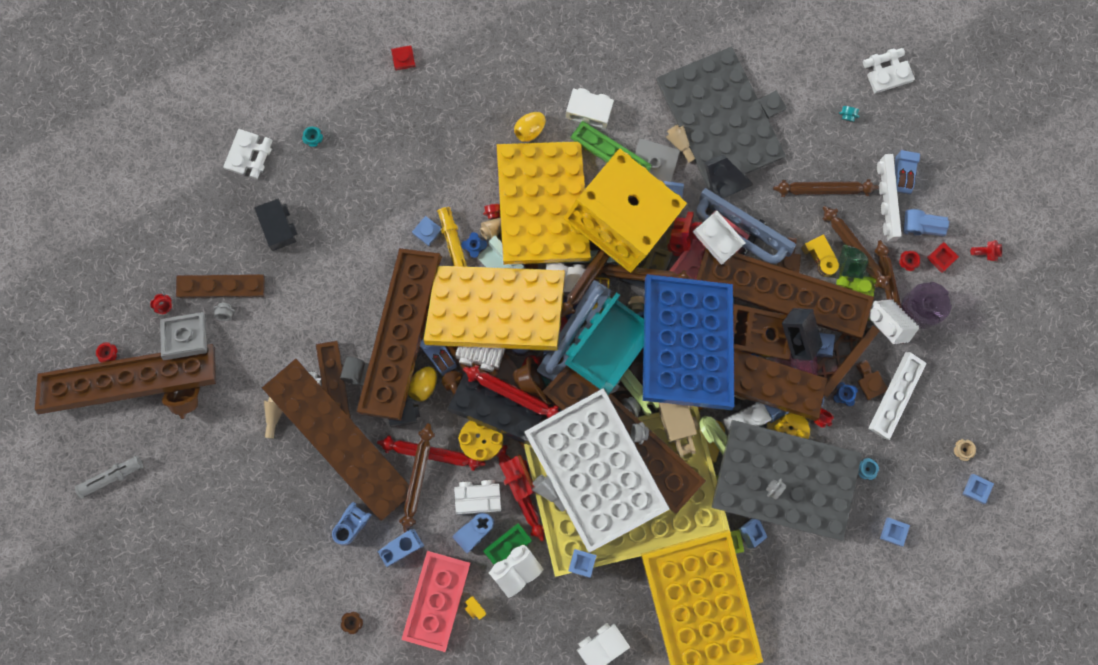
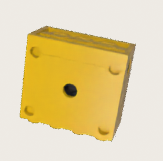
[563,148,687,273]

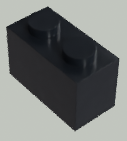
[254,198,298,251]
[782,308,823,360]

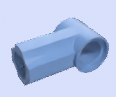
[903,209,949,237]

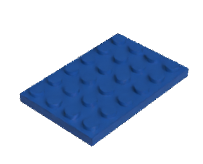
[643,274,734,410]

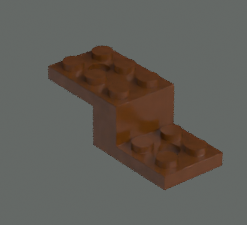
[733,304,790,361]

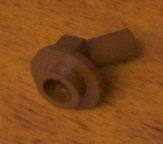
[442,371,463,394]

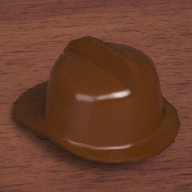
[513,356,553,406]
[162,387,200,419]

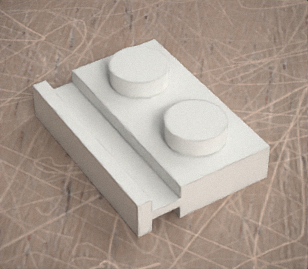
[693,211,745,265]

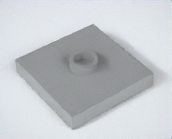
[635,138,680,182]
[160,312,207,360]

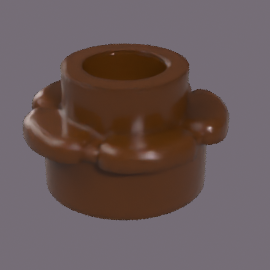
[341,612,363,634]

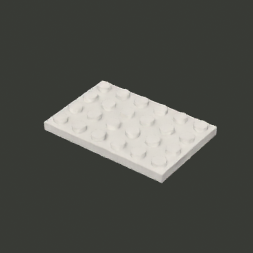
[524,388,669,553]

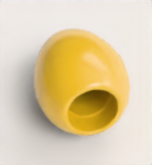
[514,112,546,142]
[408,367,437,402]

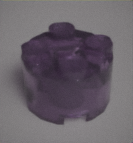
[901,282,952,329]

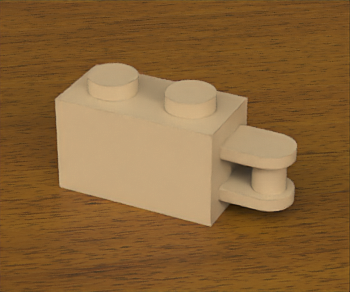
[658,403,699,458]

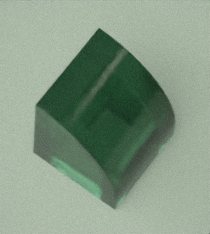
[838,244,869,279]

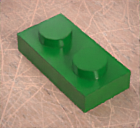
[483,523,532,565]

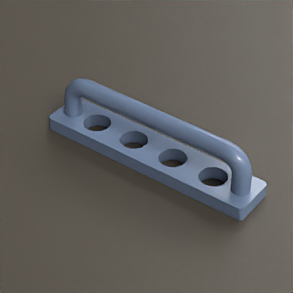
[696,188,796,264]
[537,280,612,381]

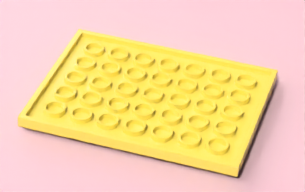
[524,406,731,577]

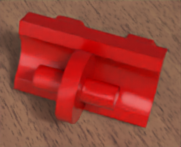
[671,212,702,251]
[501,455,536,502]

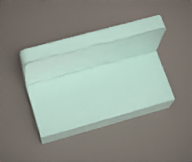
[478,236,524,269]

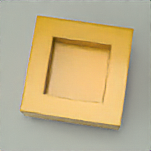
[465,596,487,620]

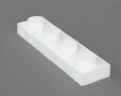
[877,154,902,242]
[868,352,926,440]

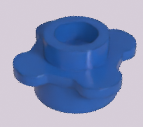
[461,232,487,258]
[833,382,858,407]

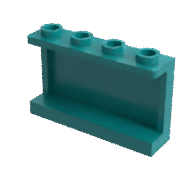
[564,293,644,395]

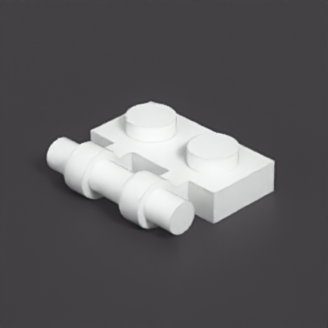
[863,48,915,94]
[223,129,273,180]

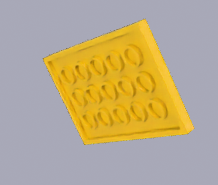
[497,142,591,265]
[424,266,565,351]
[641,530,763,665]

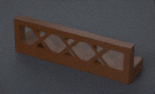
[811,325,880,399]

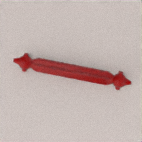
[463,365,560,418]
[377,436,486,471]
[496,445,545,541]

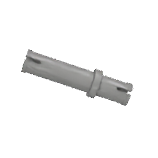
[75,455,143,498]

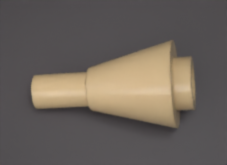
[666,124,695,163]
[480,218,501,240]
[264,397,283,438]

